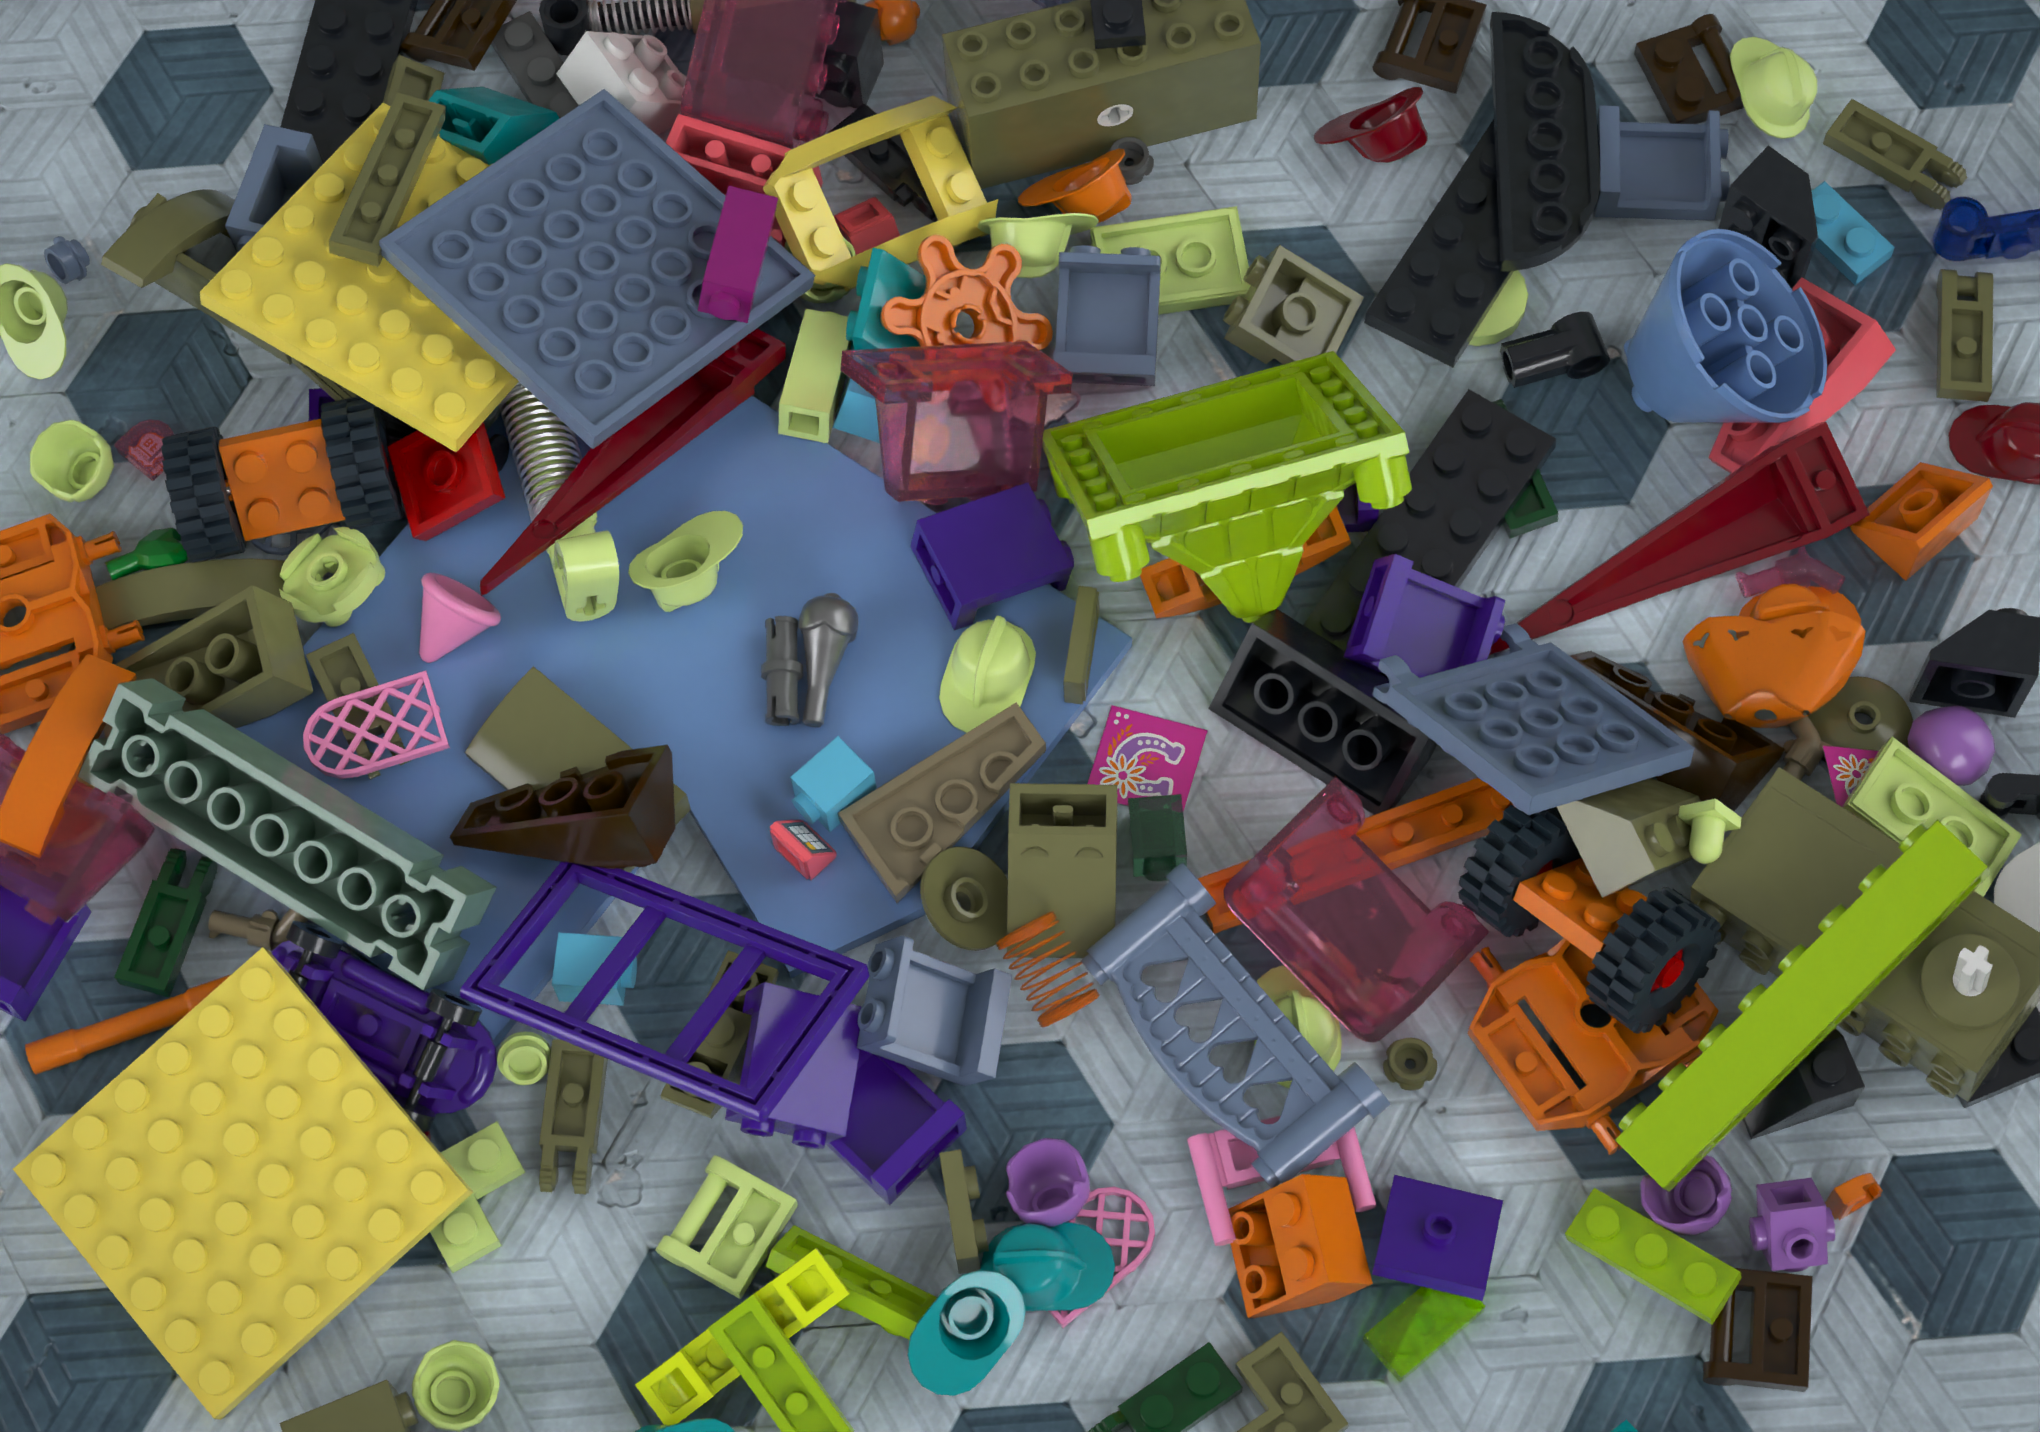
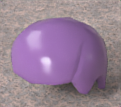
[1907,706,1995,786]
[1006,1138,1090,1227]
[1640,1155,1732,1235]

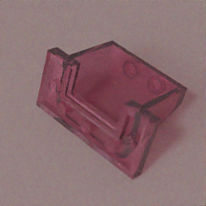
[840,341,1073,505]

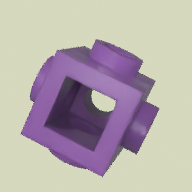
[1749,1178,1835,1272]

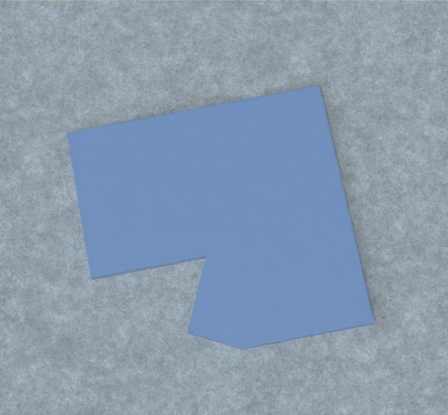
[236,396,1132,1047]

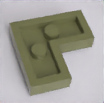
[1235,1331,1348,1432]

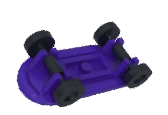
[271,921,497,1132]

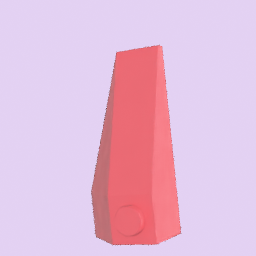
[1709,277,1896,474]

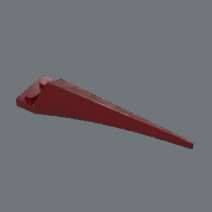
[480,329,786,596]
[1489,422,1870,655]

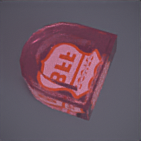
[114,419,175,481]

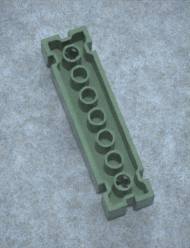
[78,678,497,990]

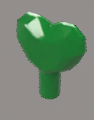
[104,528,189,581]

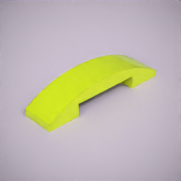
[635,1247,850,1426]

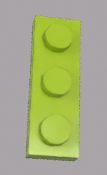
[1565,1188,1742,1325]
[765,1225,937,1340]
[708,1292,855,1432]

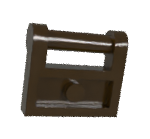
[401,0,517,71]
[1372,0,1487,94]
[1634,14,1744,124]
[1703,1268,1813,1392]

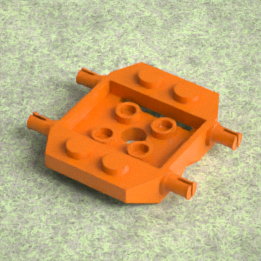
[0,513,145,735]
[1467,938,1719,1155]

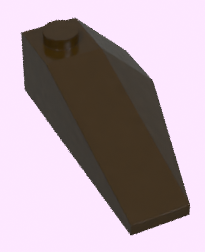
[1569,651,1785,811]
[449,744,676,869]

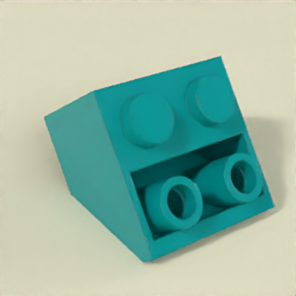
[428,86,560,165]
[846,248,926,393]

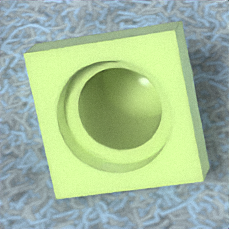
[1678,798,1742,864]

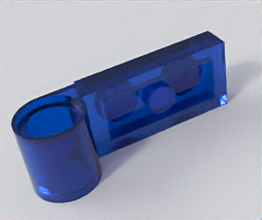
[1932,197,2040,261]

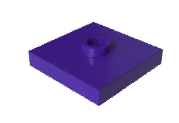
[1372,1175,1503,1301]

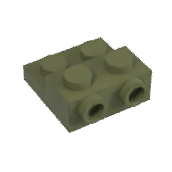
[1223,245,1364,364]

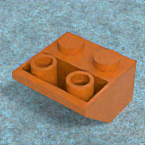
[1228,1174,1373,1318]

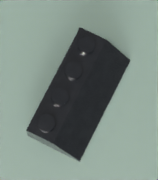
[1208,609,1438,815]

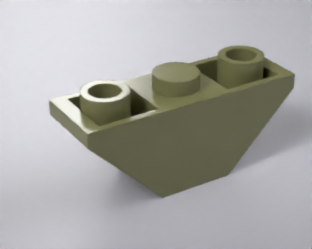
[660,950,779,1119]

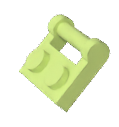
[655,1155,798,1299]

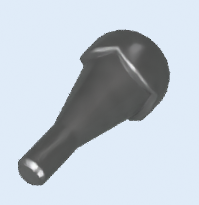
[799,593,858,727]

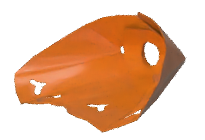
[1682,611,1866,728]

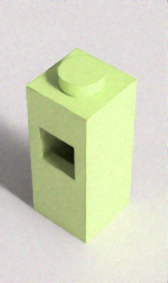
[778,309,852,443]

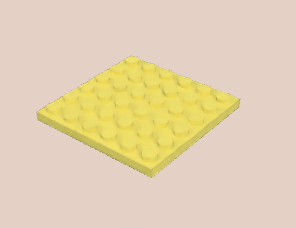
[200,102,519,452]
[13,947,474,1420]

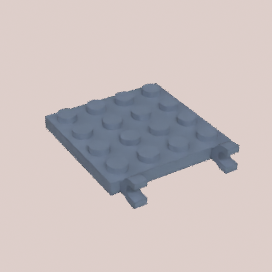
[1372,623,1695,815]

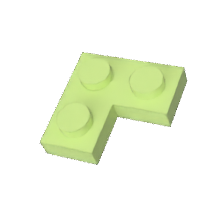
[430,1121,525,1273]

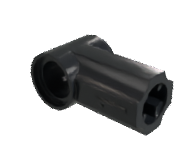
[1500,311,1610,388]

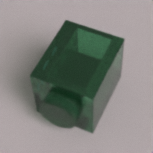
[1128,794,1187,881]

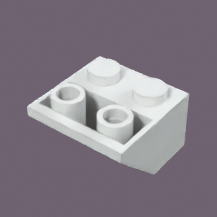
[556,31,704,135]

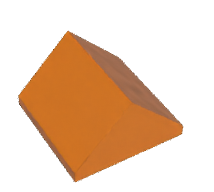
[1850,462,1993,581]

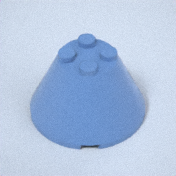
[1624,229,1827,423]

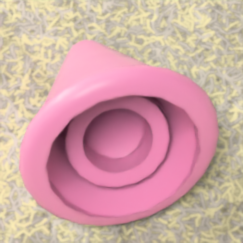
[419,573,501,663]

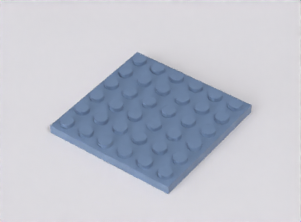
[379,89,815,449]

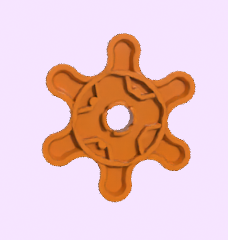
[880,235,1053,413]

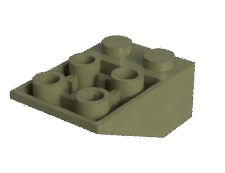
[1007,783,1118,958]

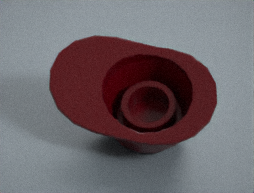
[1314,87,1428,163]
[1948,402,2040,485]

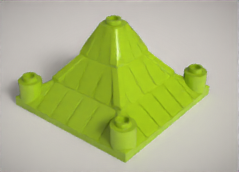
[1039,351,1412,623]

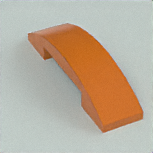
[1140,506,1351,619]
[0,654,137,858]

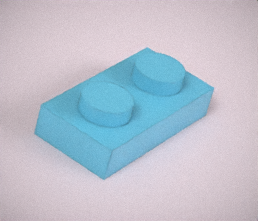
[1811,181,1895,285]

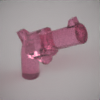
[1735,546,1845,598]

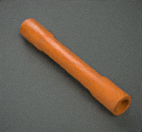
[25,974,231,1075]

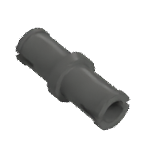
[761,616,803,726]

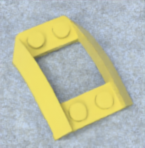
[763,95,998,291]

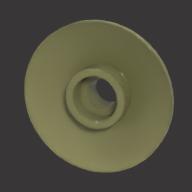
[1807,676,1913,762]
[920,847,1008,951]

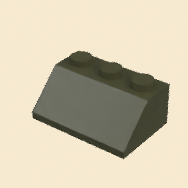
[1557,778,1701,898]

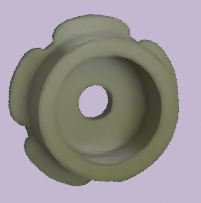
[1383,1038,1437,1091]

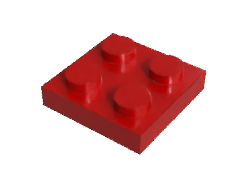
[388,422,506,542]

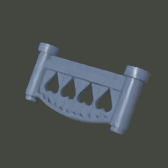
[1081,862,1391,1188]

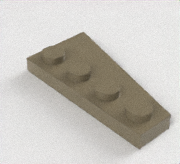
[838,702,1046,903]

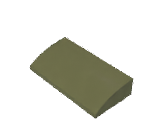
[465,666,691,873]

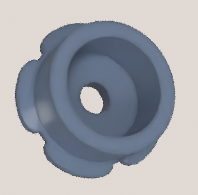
[44,236,90,284]

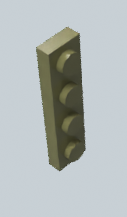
[329,92,445,267]

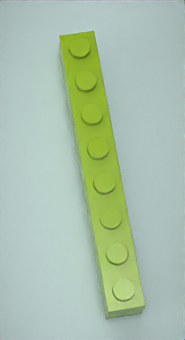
[1615,819,1990,1192]

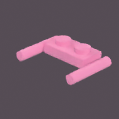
[1187,1116,1377,1246]

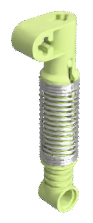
[498,382,619,622]

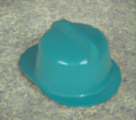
[980,1222,1115,1311]
[907,1270,1026,1396]

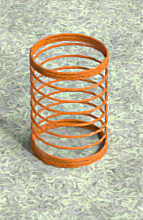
[995,911,1100,1027]

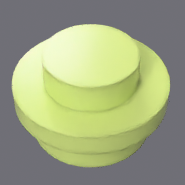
[497,1031,551,1085]

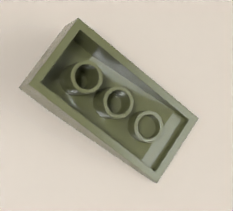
[104,585,313,737]

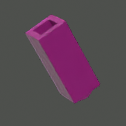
[698,186,778,323]

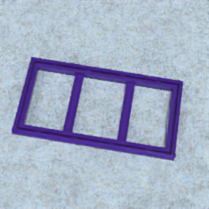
[460,862,870,1123]

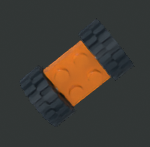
[161,396,403,563]
[1458,805,1721,1034]

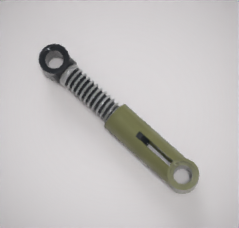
[539,0,857,56]

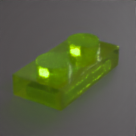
[1363,1287,1486,1383]

